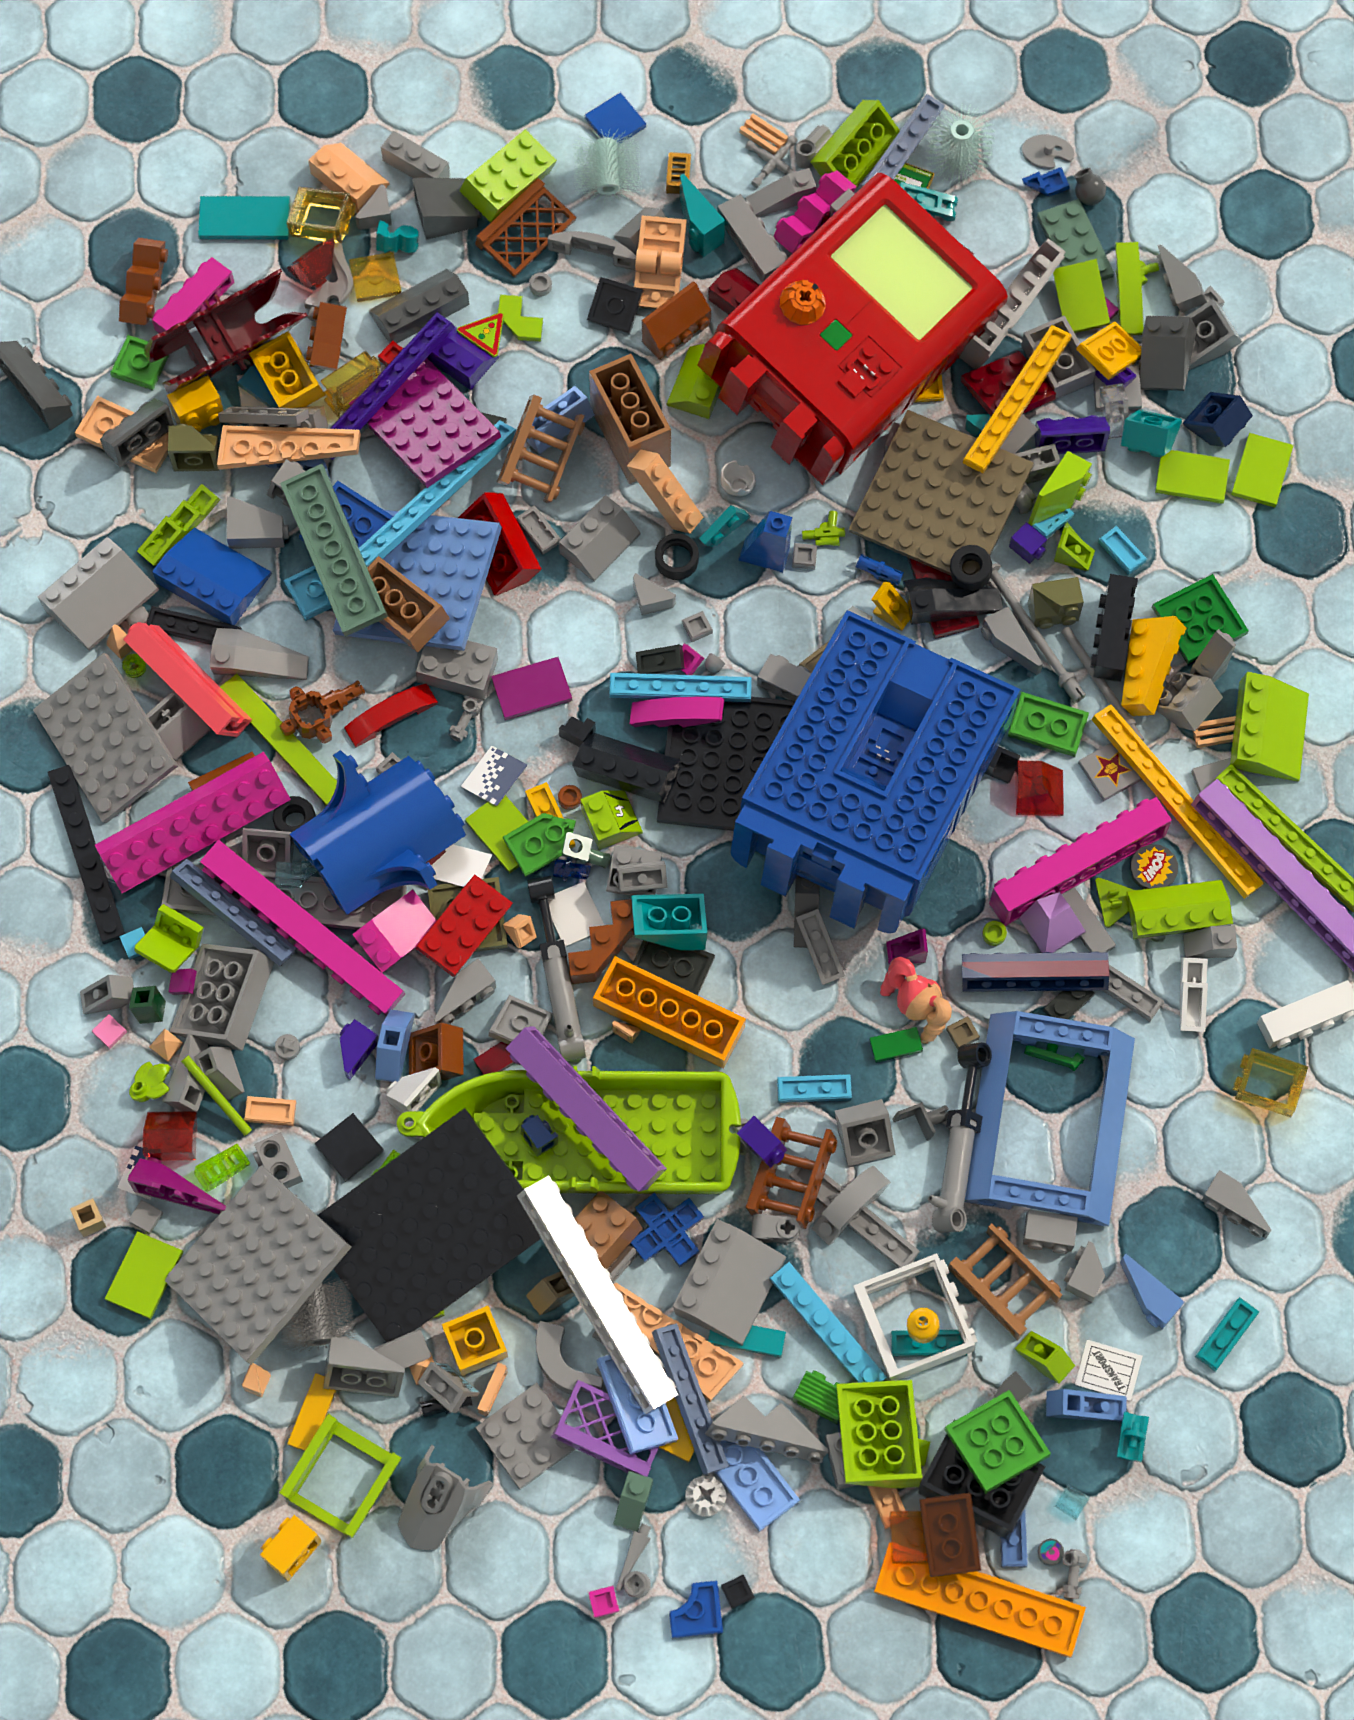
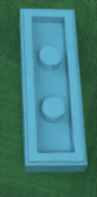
[777,1074,852,1103]

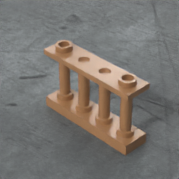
[497,394,585,503]
[948,1224,1062,1340]

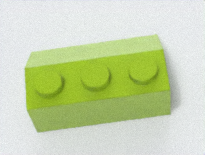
[666,344,721,419]

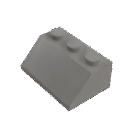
[559,495,640,581]

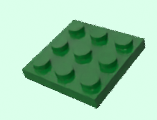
[1152,574,1249,664]

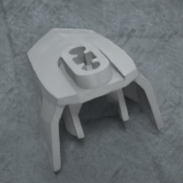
[398,1444,493,1550]

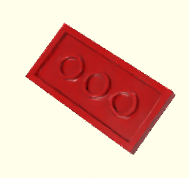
[416,874,513,977]

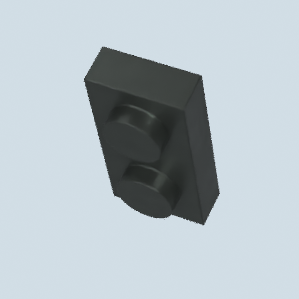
[635,644,685,674]
[1043,990,1095,1020]

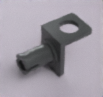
[892,1103,949,1140]

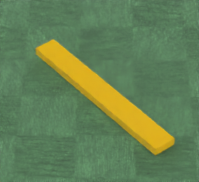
[963,325,1072,473]

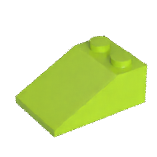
[1028,451,1092,526]

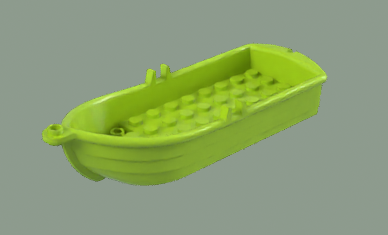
[397,1066,741,1194]

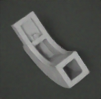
[811,1166,891,1245]
[536,1321,604,1395]

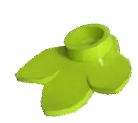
[129,1062,171,1102]

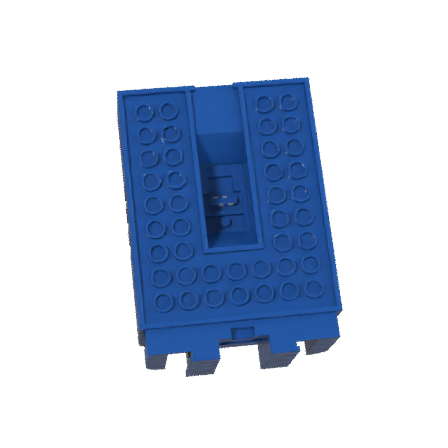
[731,610,1021,934]

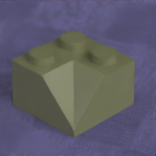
[168,424,220,471]
[1027,577,1084,629]

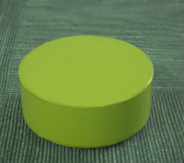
[982,921,1007,946]

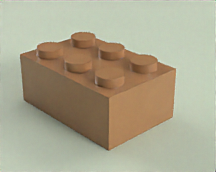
[575,1192,643,1269]

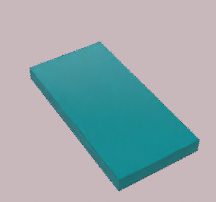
[198,196,290,240]

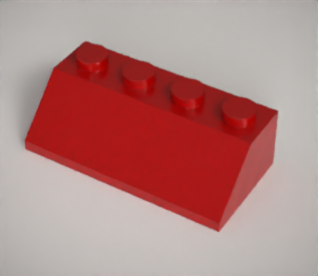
[458,492,542,596]

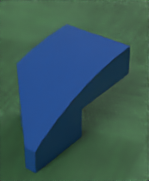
[1022,167,1070,196]

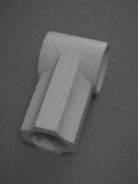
[795,125,833,169]

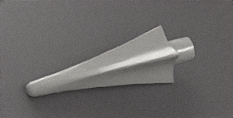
[616,1523,651,1591]

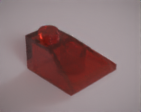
[286,238,335,288]
[1015,760,1064,816]

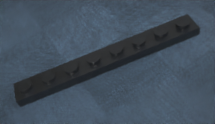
[47,765,125,944]

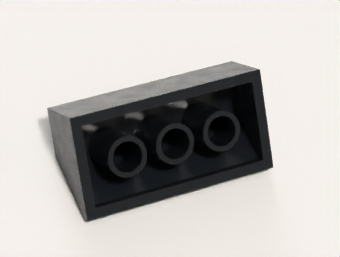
[572,733,681,804]

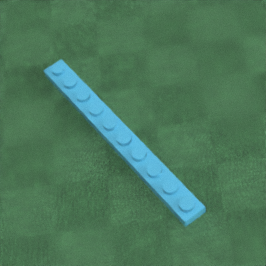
[359,420,516,567]

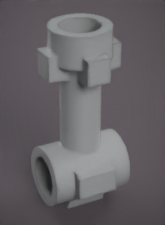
[449,698,480,742]
[1063,1549,1088,1599]

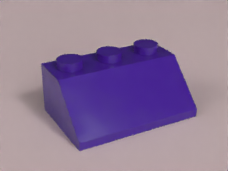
[427,326,499,390]
[1034,415,1110,455]

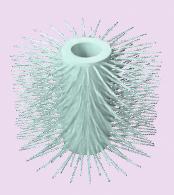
[926,104,995,186]
[573,129,642,202]

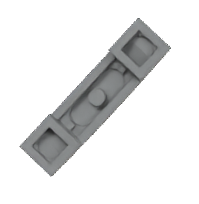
[548,231,636,270]

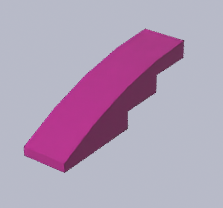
[629,697,724,727]

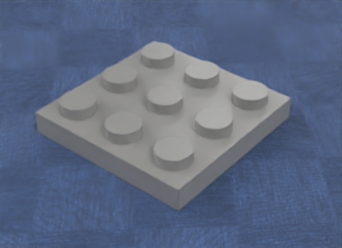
[475,1383,575,1490]

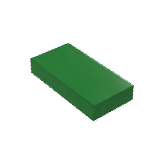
[869,1027,923,1063]

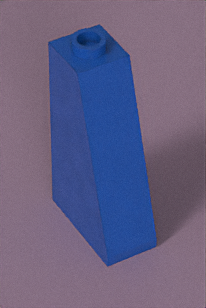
[739,511,793,573]

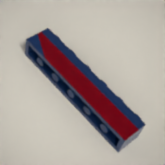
[962,951,1109,992]

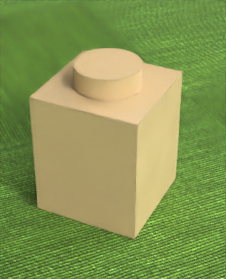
[70,1198,107,1237]

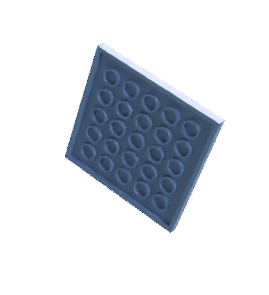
[332,510,502,651]

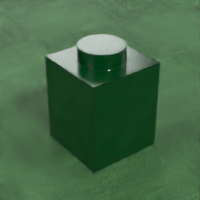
[129,986,166,1024]

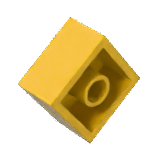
[167,376,223,432]
[442,1306,508,1376]
[260,1515,322,1582]

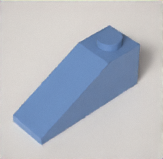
[1120,1254,1184,1329]
[1046,1389,1127,1422]

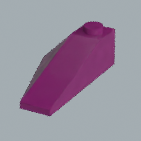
[127,1157,226,1215]

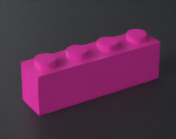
[152,257,234,333]

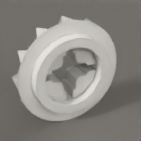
[685,1475,726,1517]

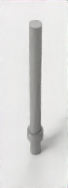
[1061,627,1144,741]

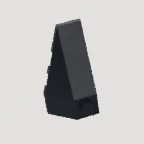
[903,577,1003,625]

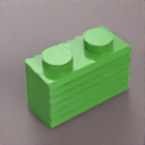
[792,1370,841,1424]

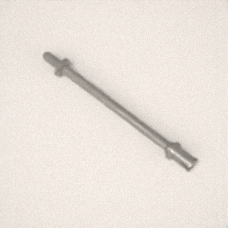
[991,563,1086,703]

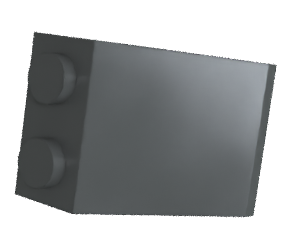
[412,178,481,240]

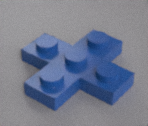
[630,1193,704,1267]

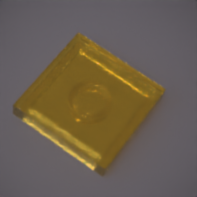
[349,252,402,302]

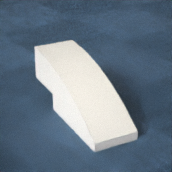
[1180,957,1208,1032]

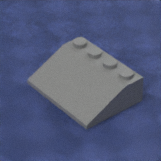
[38,537,159,651]
[170,944,274,1051]
[673,1219,786,1345]

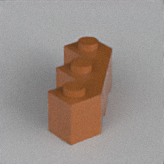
[119,238,168,325]
[306,302,347,372]
[568,899,634,984]

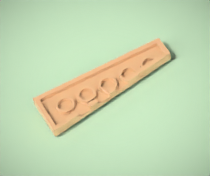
[217,425,361,470]
[613,1282,744,1402]

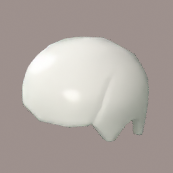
[721,460,756,497]

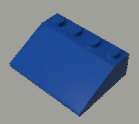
[152,527,272,625]

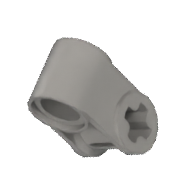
[751,1214,799,1243]

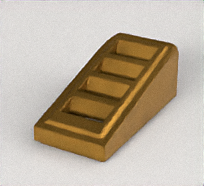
[666,152,691,194]

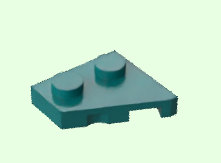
[699,505,751,547]

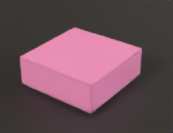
[92,1014,127,1049]

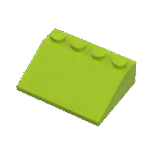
[1230,672,1309,782]
[836,1380,922,1488]

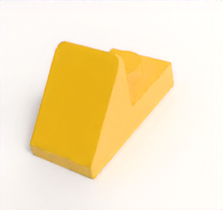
[871,582,910,630]

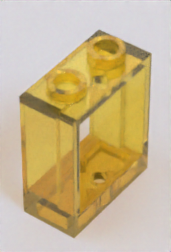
[286,187,356,243]
[1233,1048,1308,1118]

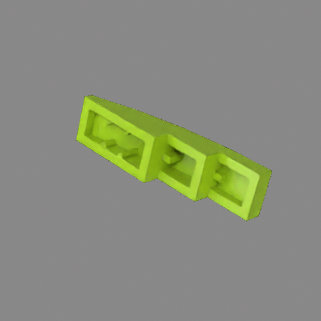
[1115,242,1143,336]
[137,484,221,566]

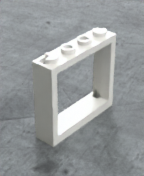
[853,1254,977,1381]

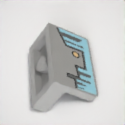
[418,1362,480,1413]

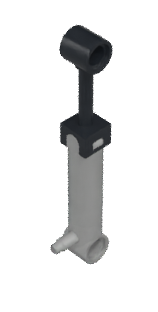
[527,876,586,1061]
[928,1042,992,1233]

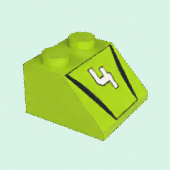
[580,790,643,850]

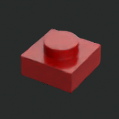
[378,340,404,366]

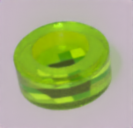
[122,653,147,678]

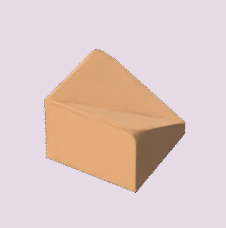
[106,624,133,660]
[242,1363,271,1397]

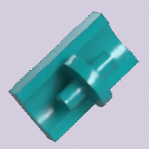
[1116,1412,1149,1463]

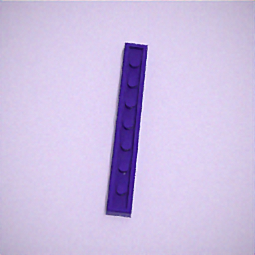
[329,312,455,460]

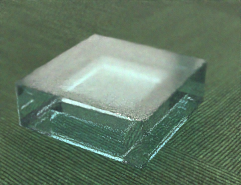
[1055,1484,1090,1520]

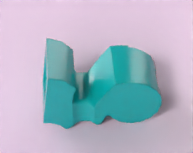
[376,220,419,253]

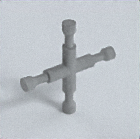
[745,135,798,188]

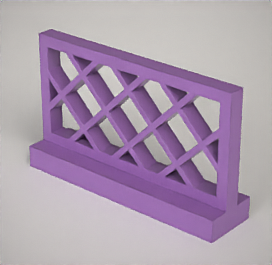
[551,1380,659,1477]

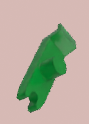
[1024,1043,1085,1071]

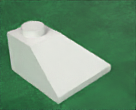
[386,1067,442,1113]

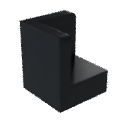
[559,717,596,748]
[985,747,1021,783]

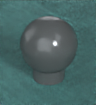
[1074,168,1106,205]

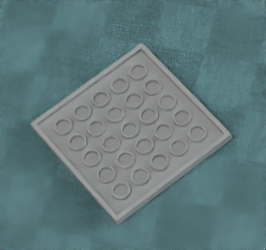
[165,1165,351,1365]

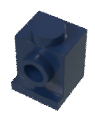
[520,1115,558,1157]

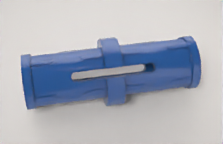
[856,554,904,586]

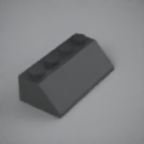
[369,269,469,344]
[0,341,73,431]

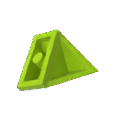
[1054,522,1095,571]

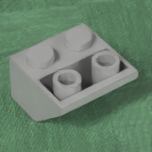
[1156,671,1223,731]
[146,690,211,761]
[606,845,662,895]

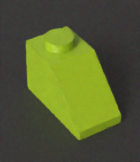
[1015,1331,1075,1384]

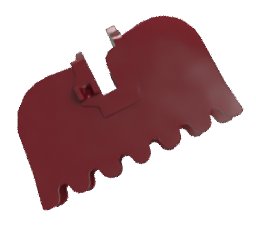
[144,268,308,393]

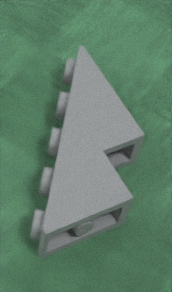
[705,1395,829,1464]

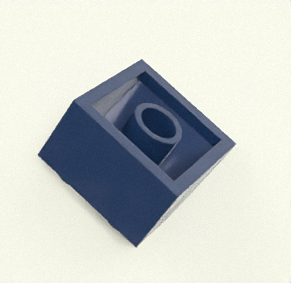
[1183,392,1253,447]

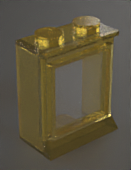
[321,351,381,418]

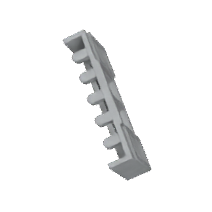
[959,238,1065,370]

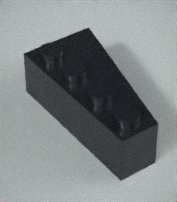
[1090,574,1138,682]

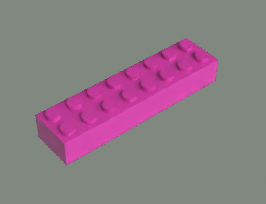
[95,752,291,893]
[989,797,1172,926]

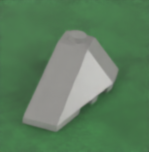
[210,628,309,680]

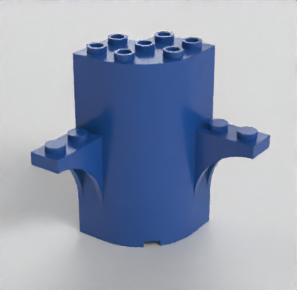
[289,750,466,915]

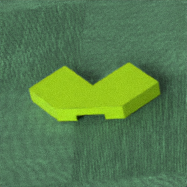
[498,295,543,342]

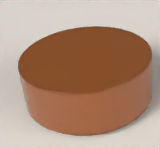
[558,785,582,810]

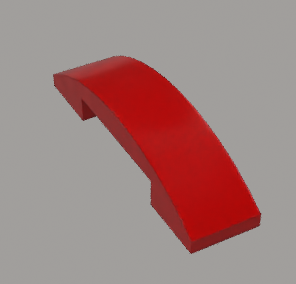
[344,683,438,748]

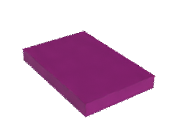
[491,657,572,721]

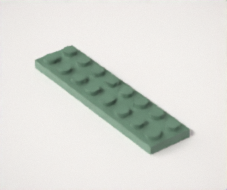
[280,464,388,637]

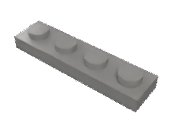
[218,407,309,427]

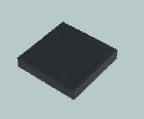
[587,277,644,334]
[314,1113,384,1182]

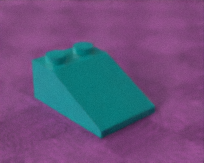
[680,173,725,257]
[631,894,707,950]

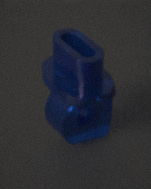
[553,857,591,882]

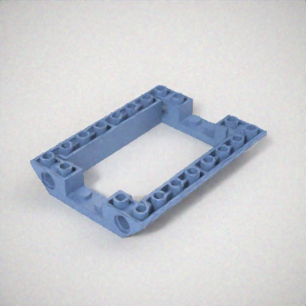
[965,1011,1135,1227]

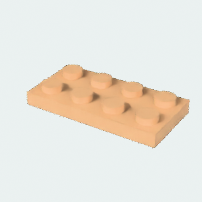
[75,396,168,473]

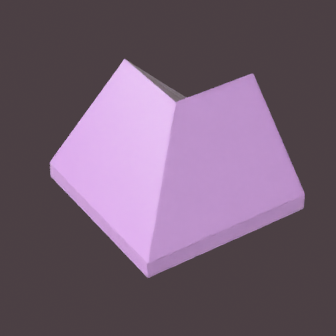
[1019,892,1086,953]

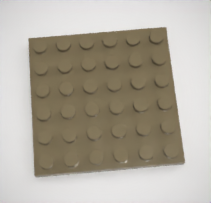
[849,409,1034,576]

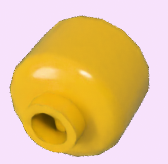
[907,1308,940,1343]

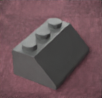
[100,398,174,468]

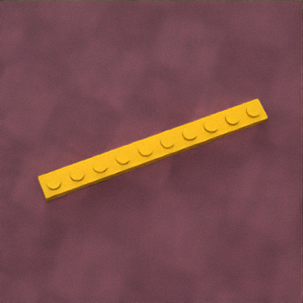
[1091,704,1264,899]

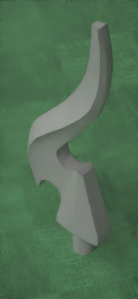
[304,216,354,321]

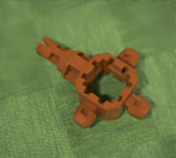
[280,680,365,744]

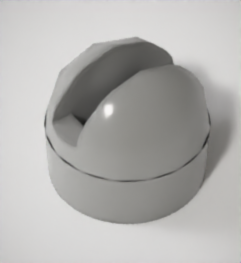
[705,653,725,673]

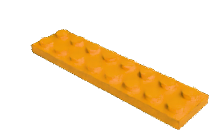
[874,1542,1086,1658]

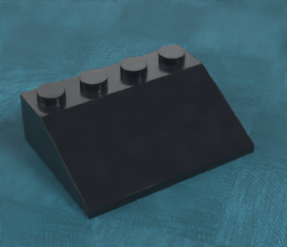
[918,1419,1045,1540]

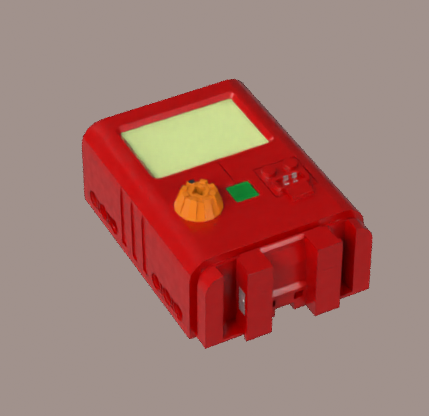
[697,173,1008,485]

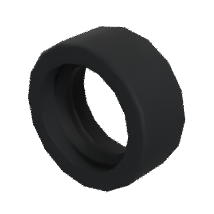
[655,533,699,580]

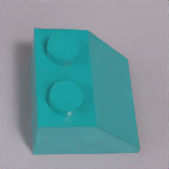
[1121,409,1182,457]

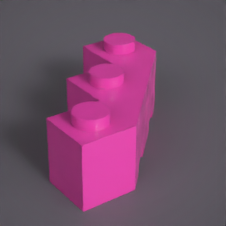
[773,171,856,253]

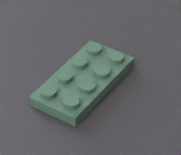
[1037,199,1114,281]

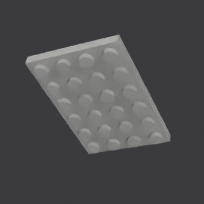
[33,653,178,823]

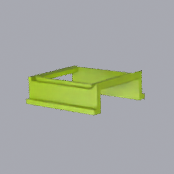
[279,1414,402,1538]

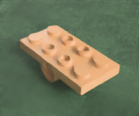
[634,215,687,309]

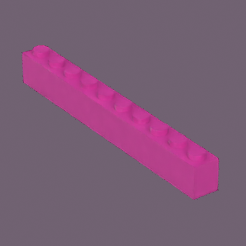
[200,839,405,1016]

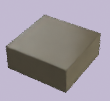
[946,1016,980,1049]

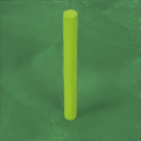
[181,1055,252,1136]

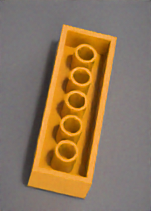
[593,956,746,1069]

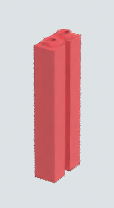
[123,622,252,737]

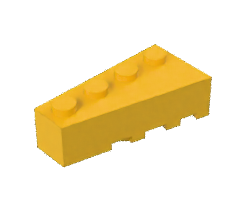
[1121,616,1186,717]

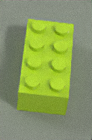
[459,129,557,222]

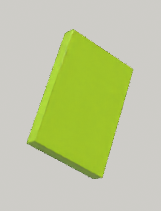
[1053,259,1110,333]
[1231,432,1294,508]
[1155,450,1230,504]
[465,795,528,874]
[105,1231,183,1320]

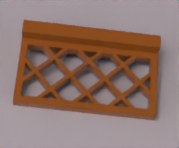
[475,178,577,278]

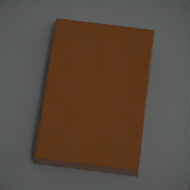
[919,1493,982,1577]

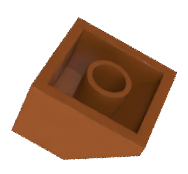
[409,1023,464,1080]

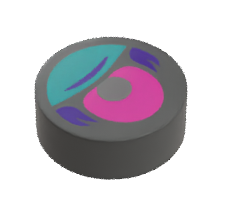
[1038,1539,1064,1566]

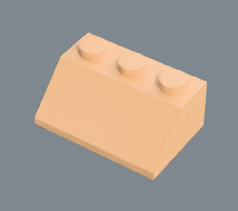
[308,143,390,213]

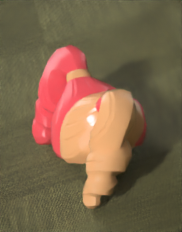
[880,957,952,1044]

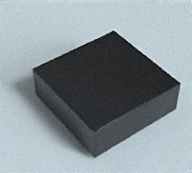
[720,1574,755,1610]

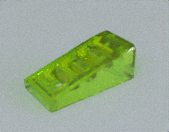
[194,1144,250,1192]

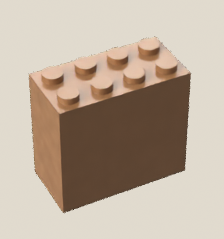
[589,354,671,484]

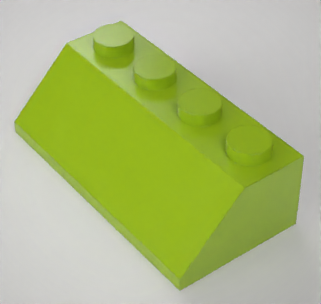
[810,100,900,187]
[1126,880,1233,939]

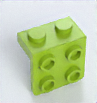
[134,904,204,973]

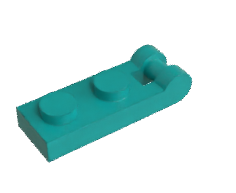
[899,182,958,221]

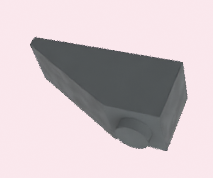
[794,875,820,948]

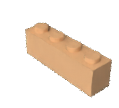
[627,449,703,534]

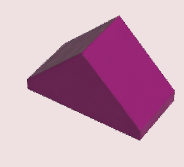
[886,928,928,965]

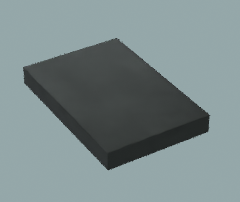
[632,940,715,995]

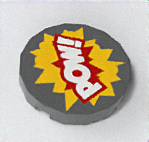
[1130,844,1178,889]

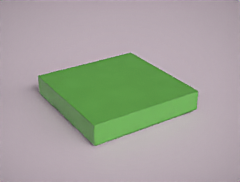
[110,335,169,390]

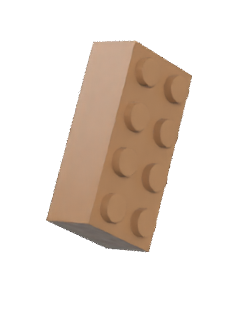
[367,556,450,652]

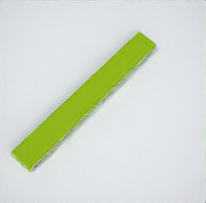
[220,674,337,806]
[1213,764,1354,912]

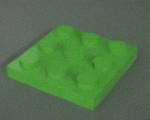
[944,1390,1051,1494]

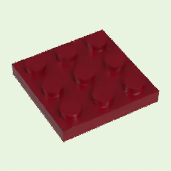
[961,351,1056,416]

